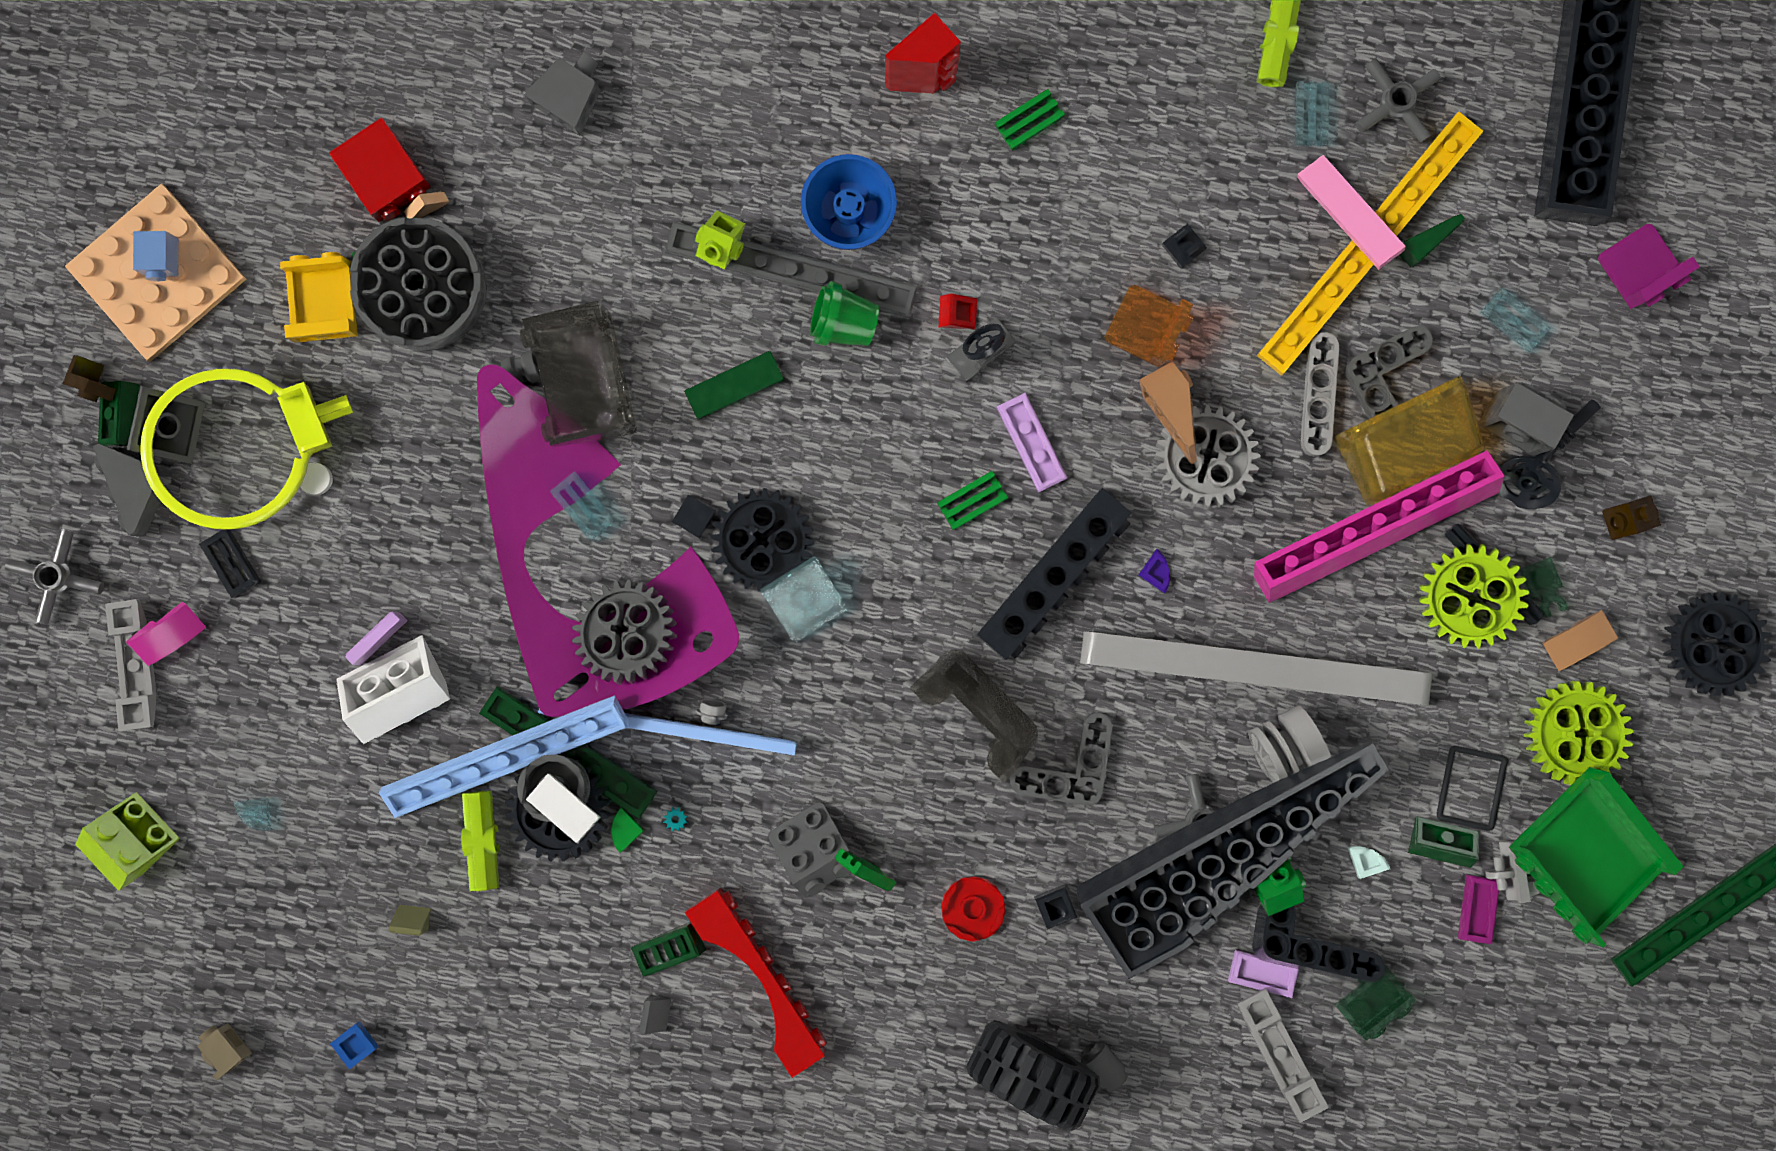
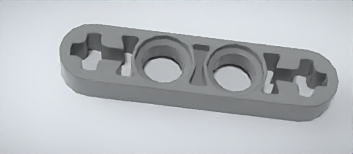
[1301,332,1339,457]

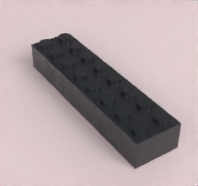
[1534,0,1641,226]

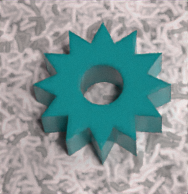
[663,807,688,832]

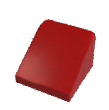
[938,293,977,330]

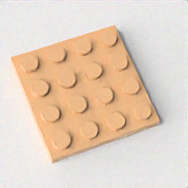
[65,183,246,362]

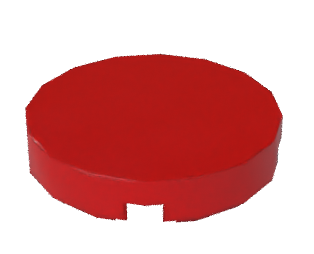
[941,876,1006,942]

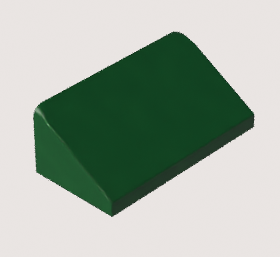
[98,381,139,446]
[1408,816,1479,868]

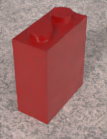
[329,117,431,222]

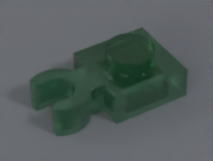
[1518,557,1567,618]

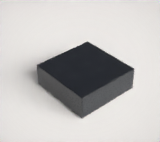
[672,495,716,539]

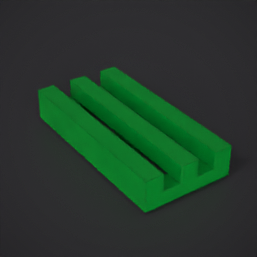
[995,89,1065,151]
[937,471,1008,530]
[834,848,897,891]

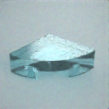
[234,798,272,831]

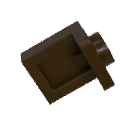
[62,355,116,403]
[1602,495,1661,540]

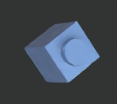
[133,231,179,282]

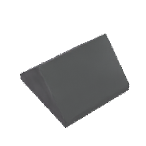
[127,386,205,464]

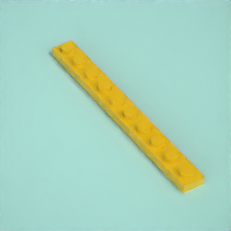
[1256,111,1483,375]

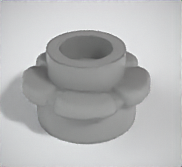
[696,699,728,725]

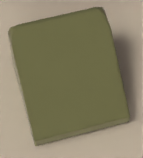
[388,905,431,936]

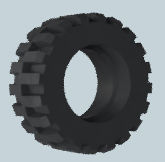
[967,1020,1100,1131]

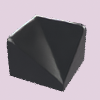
[1034,885,1078,930]

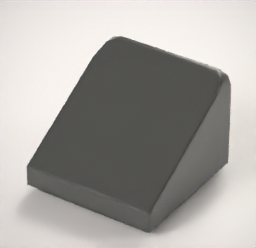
[639,995,671,1034]

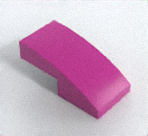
[126,602,206,666]

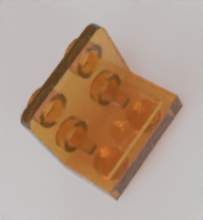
[1105,285,1194,368]

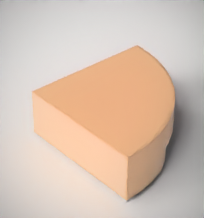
[404,191,449,218]

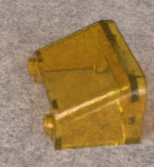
[1333,375,1485,506]

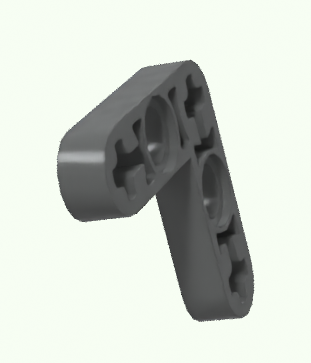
[1345,326,1433,441]
[1009,712,1112,805]

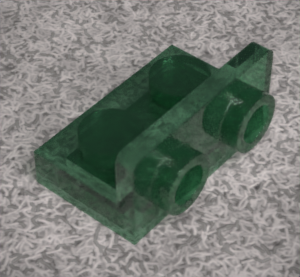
[1334,965,1416,1041]

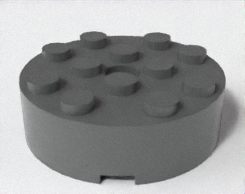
[350,217,487,351]

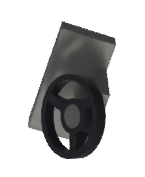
[947,317,1016,382]

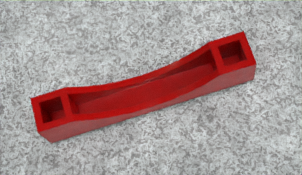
[685,888,827,1078]

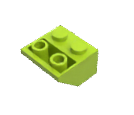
[75,792,180,891]

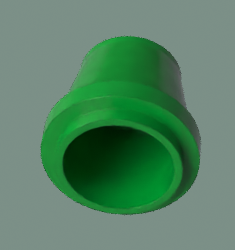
[810,281,879,346]

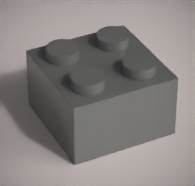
[1477,382,1574,456]

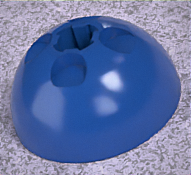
[801,154,897,250]

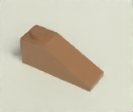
[1139,361,1197,464]

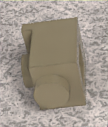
[197,1023,252,1081]

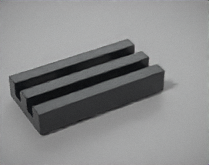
[199,529,261,598]

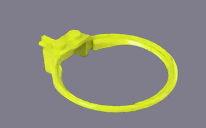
[140,369,353,530]

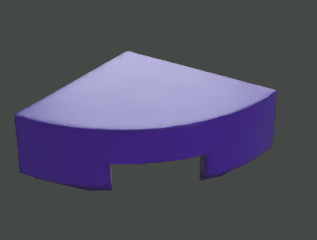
[1138,549,1170,594]

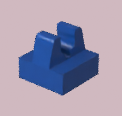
[330,1021,379,1070]

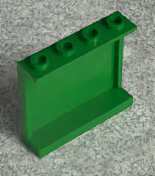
[1509,767,1684,948]

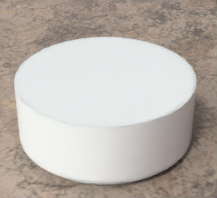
[300,462,333,495]

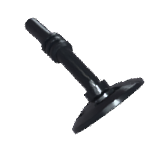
[1498,399,1601,509]

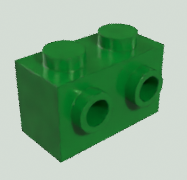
[1254,856,1306,916]

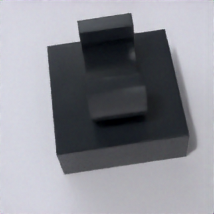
[1161,223,1207,269]

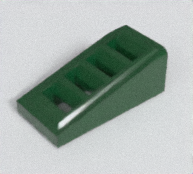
[1399,214,1465,267]
[631,922,706,977]

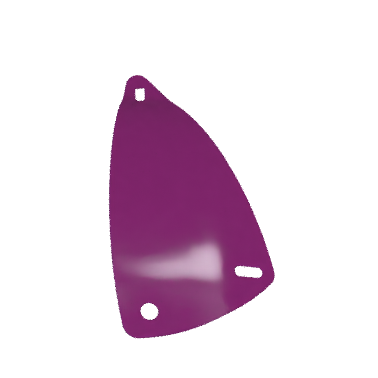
[477,364,739,717]

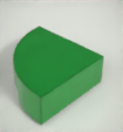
[611,807,644,853]

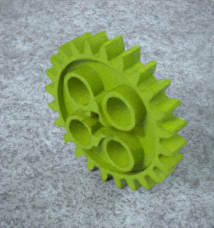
[1419,544,1529,649]
[1524,681,1634,785]

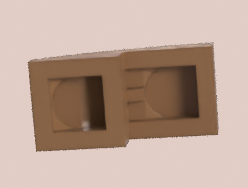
[1542,610,1618,671]

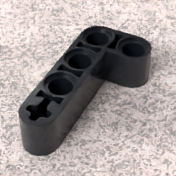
[1252,904,1385,983]

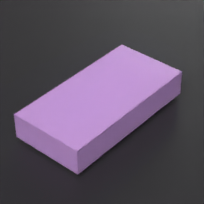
[345,612,408,665]
[1228,949,1299,998]

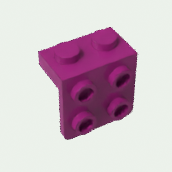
[1598,224,1700,309]

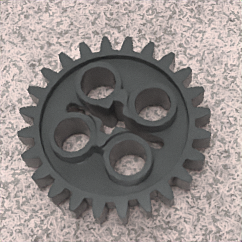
[572,580,677,685]

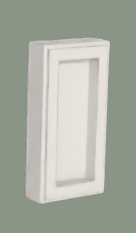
[526,773,600,843]

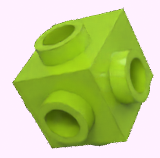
[695,210,745,269]

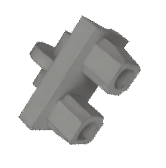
[1485,841,1540,903]

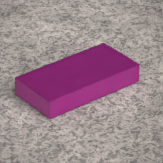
[1458,874,1499,945]

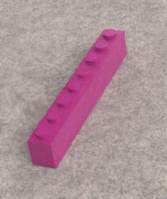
[1254,451,1505,603]

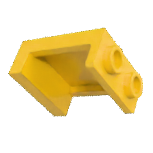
[280,252,358,343]

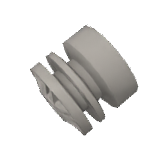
[1248,706,1331,783]

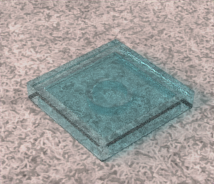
[760,556,849,643]

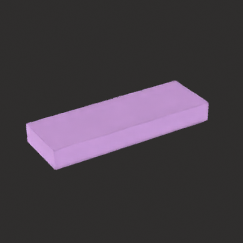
[996,393,1067,493]

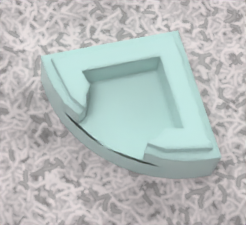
[1348,846,1390,879]

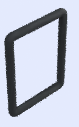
[1437,745,1507,831]

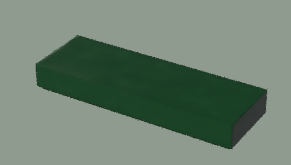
[684,351,784,420]

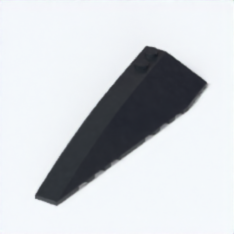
[1076,741,1389,979]

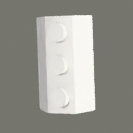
[337,635,450,744]

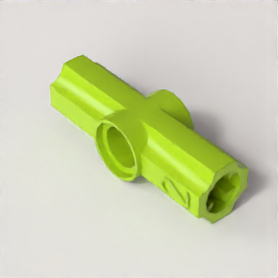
[1256,0,1301,88]
[461,790,500,891]

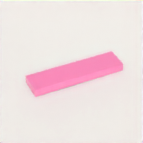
[1297,155,1406,270]

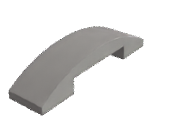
[105,599,156,732]
[1236,988,1329,1123]

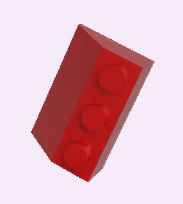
[885,13,961,94]

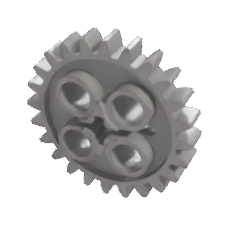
[1154,405,1261,509]

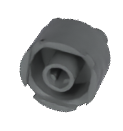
[517,754,590,822]

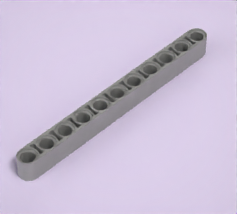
[1080,632,1432,706]

